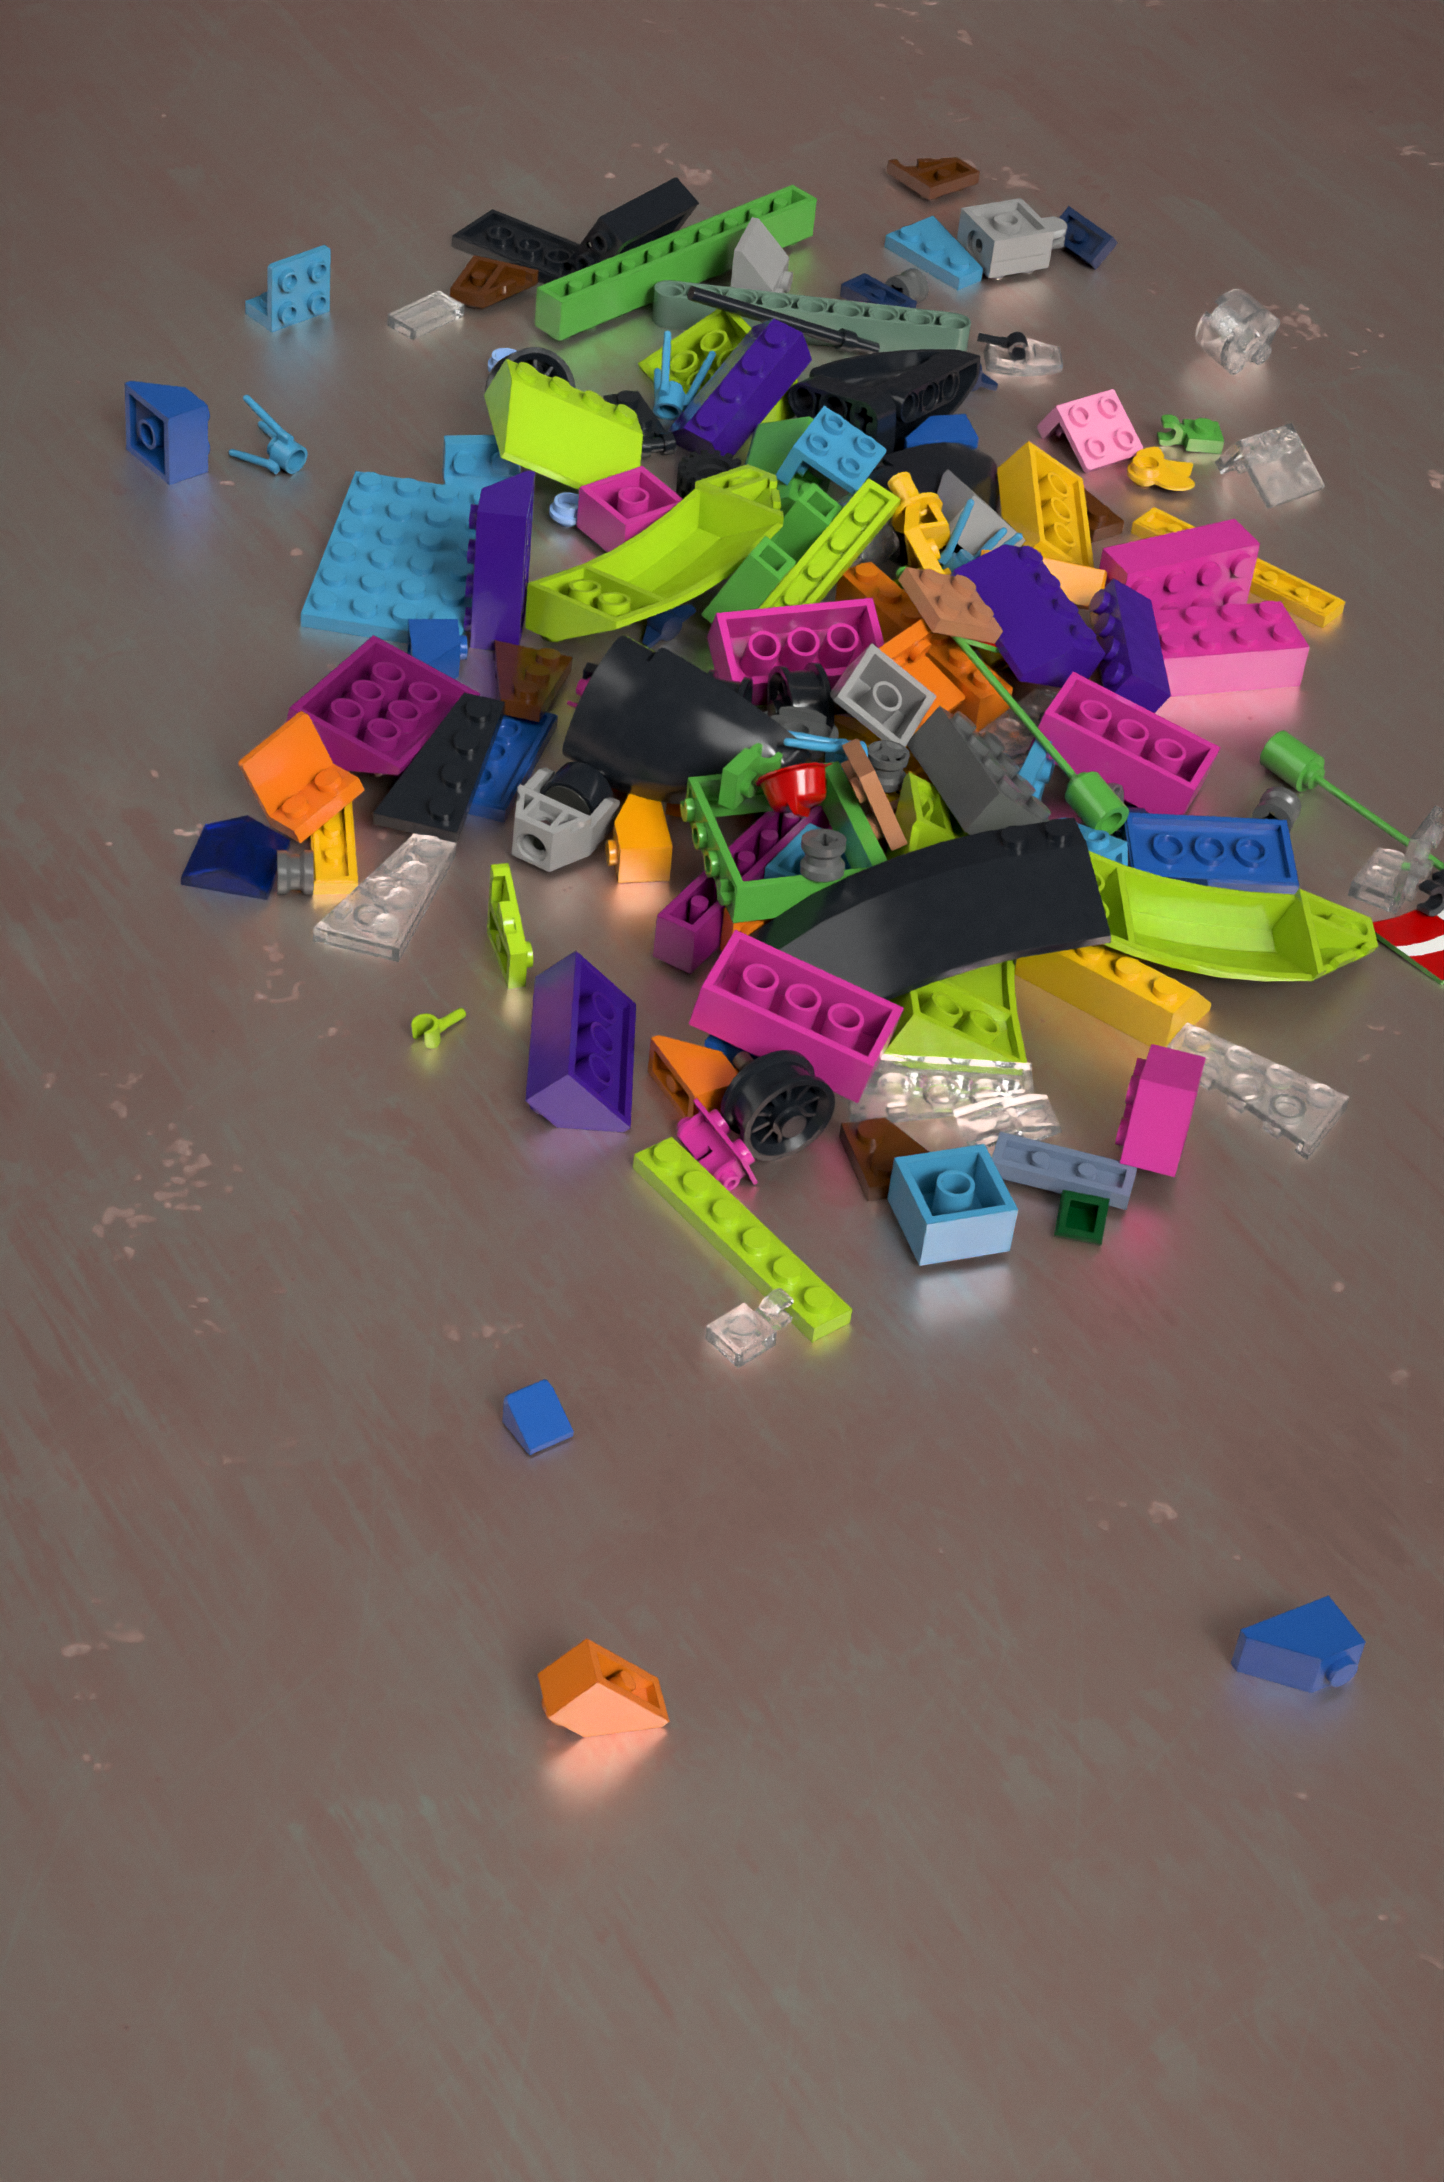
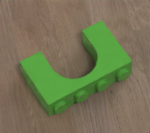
[701,482,843,624]

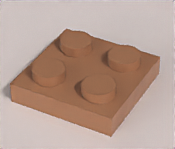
[898,567,1003,644]
[840,738,907,851]

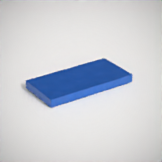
[468,696,558,823]
[1120,812,1299,894]

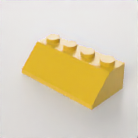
[997,441,1094,568]
[1015,944,1212,1048]

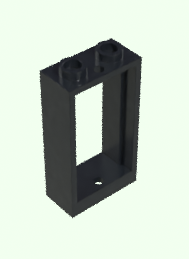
[568,177,699,271]

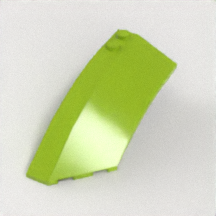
[525,464,784,642]
[884,772,1028,1074]
[1089,851,1378,981]

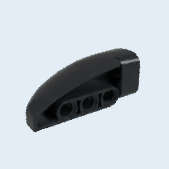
[788,349,981,464]
[851,442,1000,567]
[562,635,811,804]

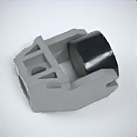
[511,761,620,872]

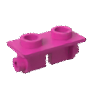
[676,1098,758,1191]

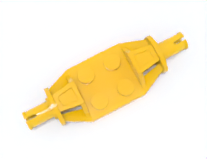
[888,472,1009,673]

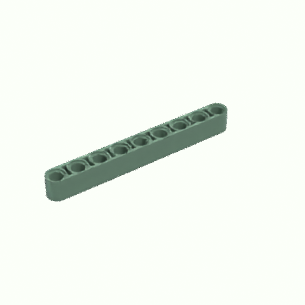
[652,280,971,352]

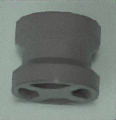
[885,268,929,304]
[867,740,910,793]
[1251,787,1302,833]
[800,829,847,882]
[277,850,314,895]

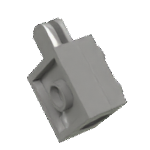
[957,198,1067,279]

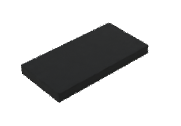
[452,209,580,284]

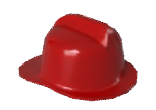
[755,762,832,819]

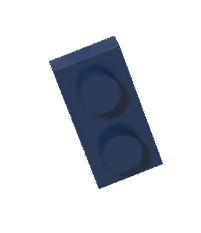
[1059,206,1118,270]
[840,273,917,308]

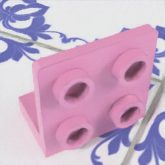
[1036,389,1144,473]

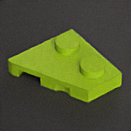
[487,863,533,989]

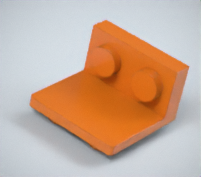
[879,618,966,728]
[238,711,365,844]

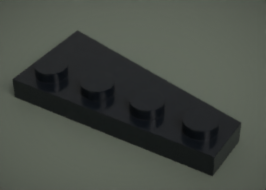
[373,692,505,843]

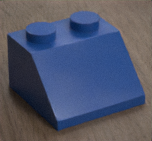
[124,381,210,485]

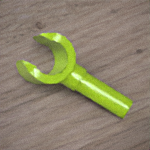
[411,1008,466,1049]

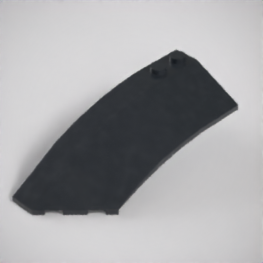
[748,817,1111,1000]

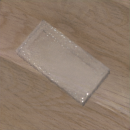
[387,291,465,340]

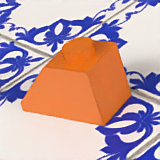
[647,1035,739,1119]
[538,1638,670,1738]

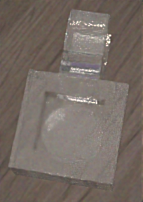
[705,1288,794,1368]

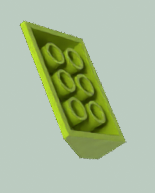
[638,309,799,424]
[484,359,643,490]

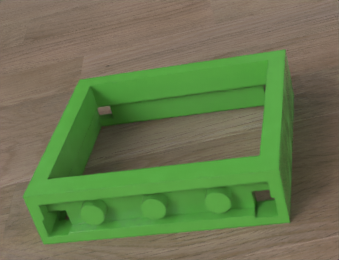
[680,761,887,923]

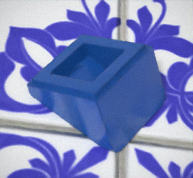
[502,1379,574,1455]

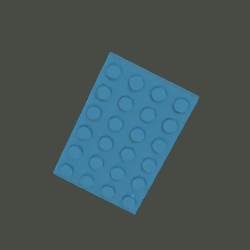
[301,471,481,644]

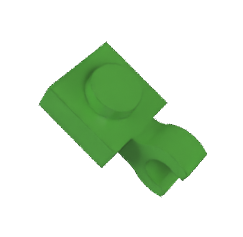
[1156,414,1224,454]
[718,743,783,811]

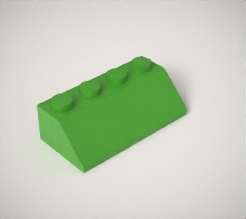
[745,416,830,516]

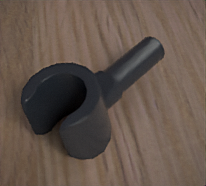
[977,332,1028,361]

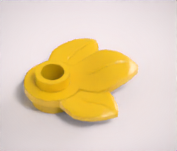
[1126,446,1195,491]

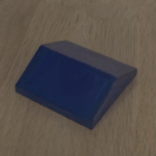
[181,815,290,900]

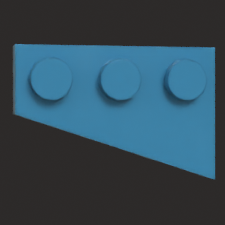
[884,216,983,291]

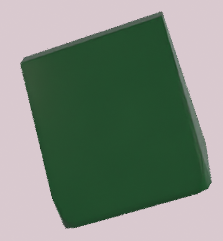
[1054,1190,1110,1246]

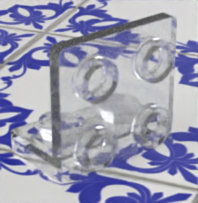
[1215,423,1325,508]
[1348,805,1444,914]

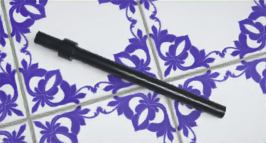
[687,286,880,354]

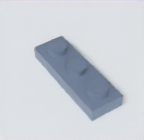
[992,1131,1137,1210]

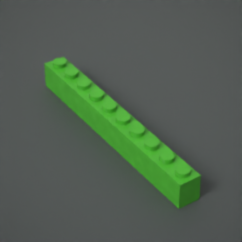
[535,185,817,341]

